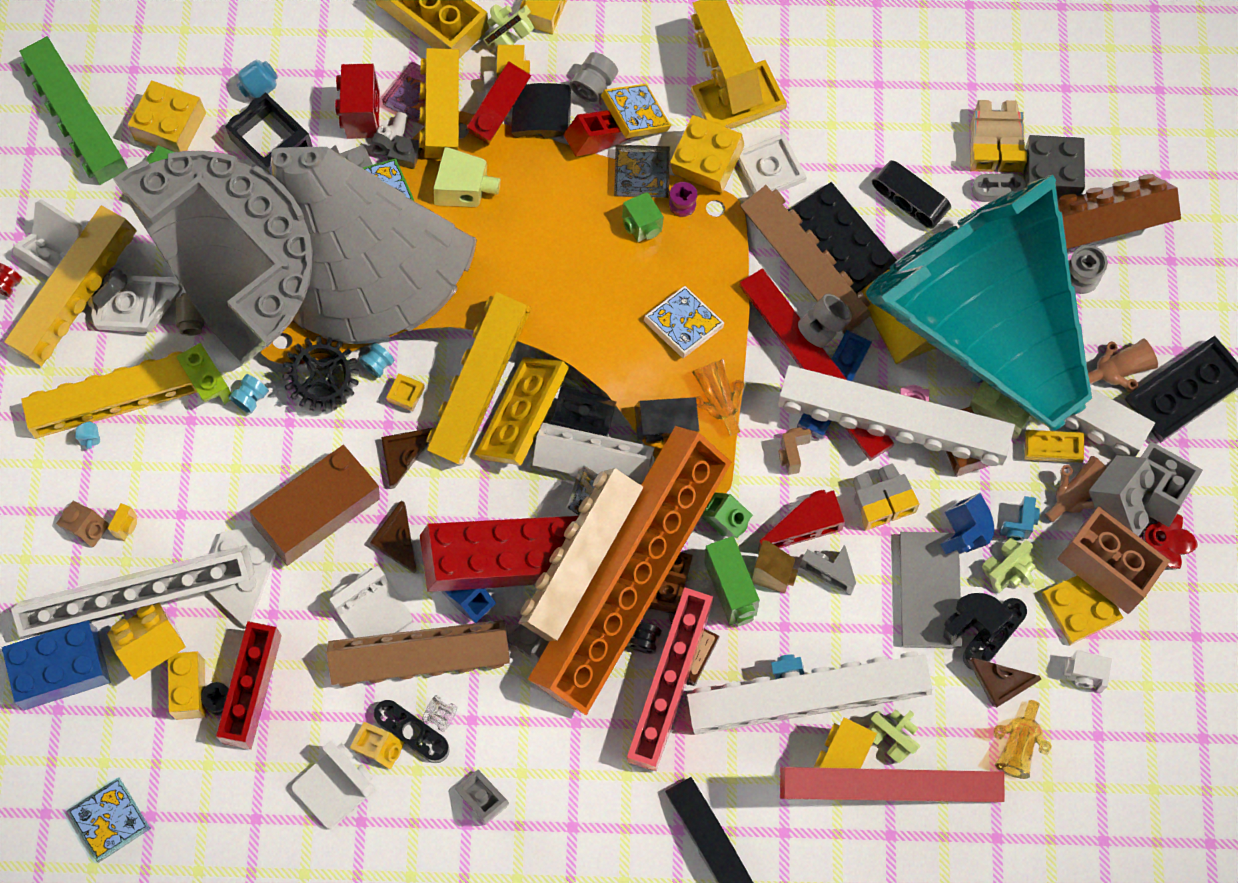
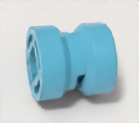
[229,374,269,414]

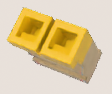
[970,100,1027,172]

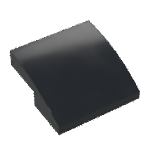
[511,83,571,139]
[550,385,617,437]

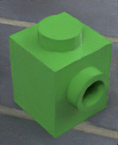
[622,192,664,242]
[701,492,753,538]

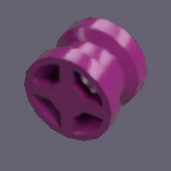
[669,182,697,217]

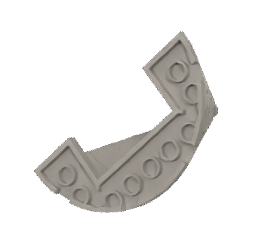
[270,147,477,344]
[113,151,313,364]

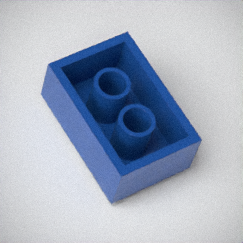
[1,620,111,711]

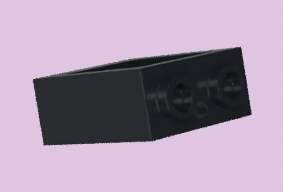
[225,92,313,173]

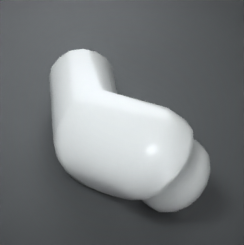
[376,112,408,141]

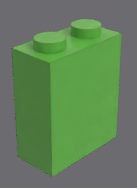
[704,536,760,626]

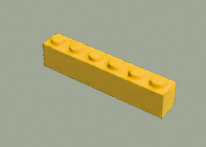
[4,205,137,367]
[426,292,532,464]
[21,351,198,439]

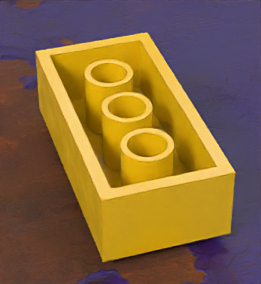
[375,0,489,59]
[690,0,763,114]

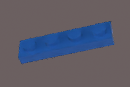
[797,330,872,440]

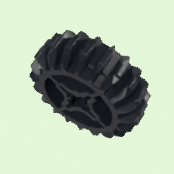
[282,336,360,413]

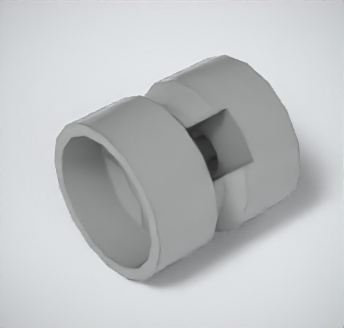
[570,52,619,104]
[1069,245,1108,294]
[798,294,852,347]

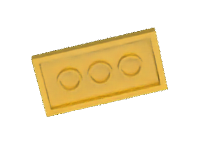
[475,357,569,466]

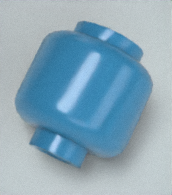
[237,59,278,99]

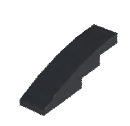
[665,777,754,883]

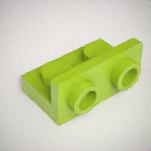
[177,342,231,405]

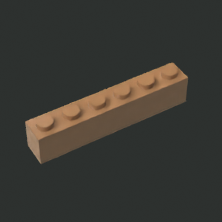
[740,185,871,334]
[326,620,510,687]

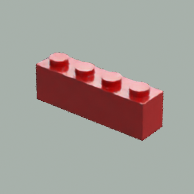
[216,621,282,750]

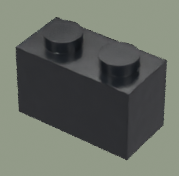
[634,397,699,444]

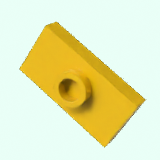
[1025,429,1084,463]

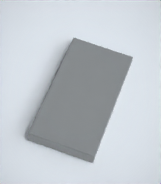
[899,532,962,649]

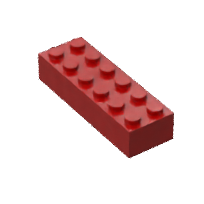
[419,516,579,592]

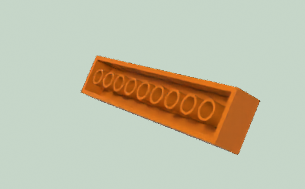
[527,426,732,716]

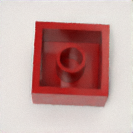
[335,63,380,139]

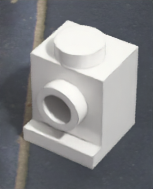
[1063,650,1113,693]

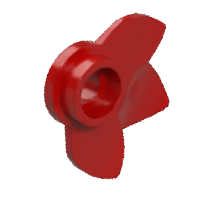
[1142,514,1198,569]

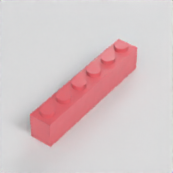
[627,588,713,772]

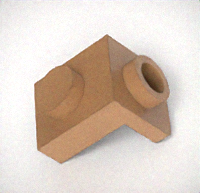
[778,427,812,475]
[56,500,109,547]

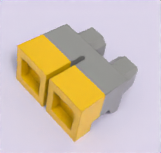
[853,463,920,531]

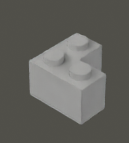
[1141,441,1203,527]
[1089,455,1155,536]

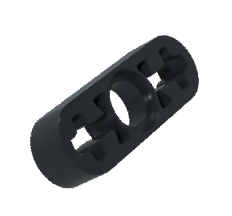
[963,598,1027,670]
[374,700,450,763]

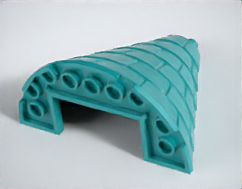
[866,175,1092,431]

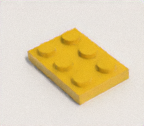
[691,59,787,129]

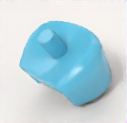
[76,421,100,449]

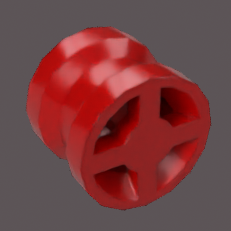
[0,263,23,297]

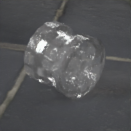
[422,695,458,732]

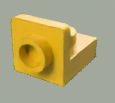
[350,722,404,769]

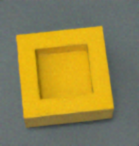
[386,373,425,412]
[108,503,137,541]

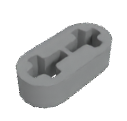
[972,174,1026,202]

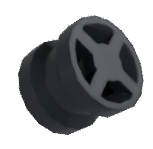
[627,622,662,654]
[201,682,229,716]

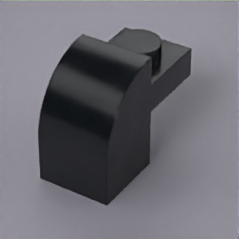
[943,593,1013,645]

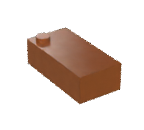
[250,444,380,566]

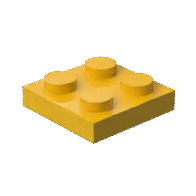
[1041,575,1123,645]

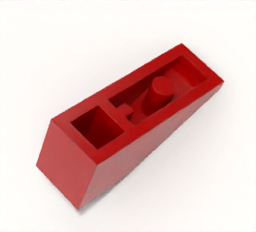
[466,61,532,145]
[563,110,634,156]
[758,490,845,552]

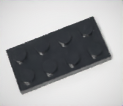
[788,181,897,294]
[1125,335,1238,443]

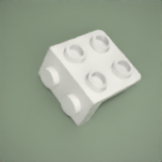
[13,199,82,277]
[329,566,413,638]
[292,740,375,829]

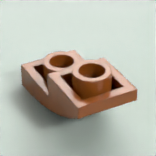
[649,552,693,614]

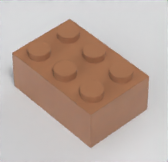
[1057,506,1170,614]

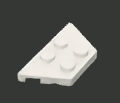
[88,275,183,332]
[207,526,277,628]

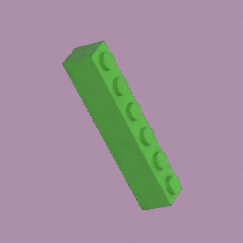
[19,36,128,185]

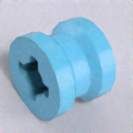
[359,342,395,378]

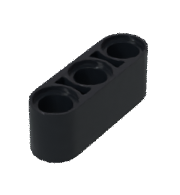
[872,160,951,229]

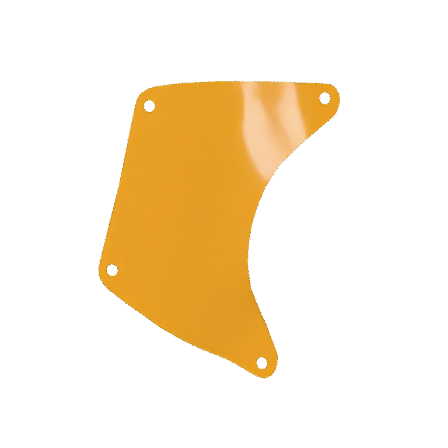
[261,111,750,493]

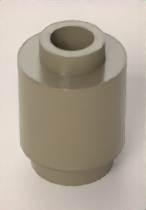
[175,293,204,336]

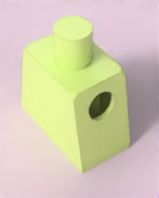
[433,147,501,207]

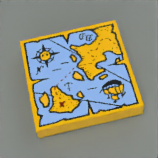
[601,83,671,138]

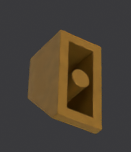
[752,540,798,594]

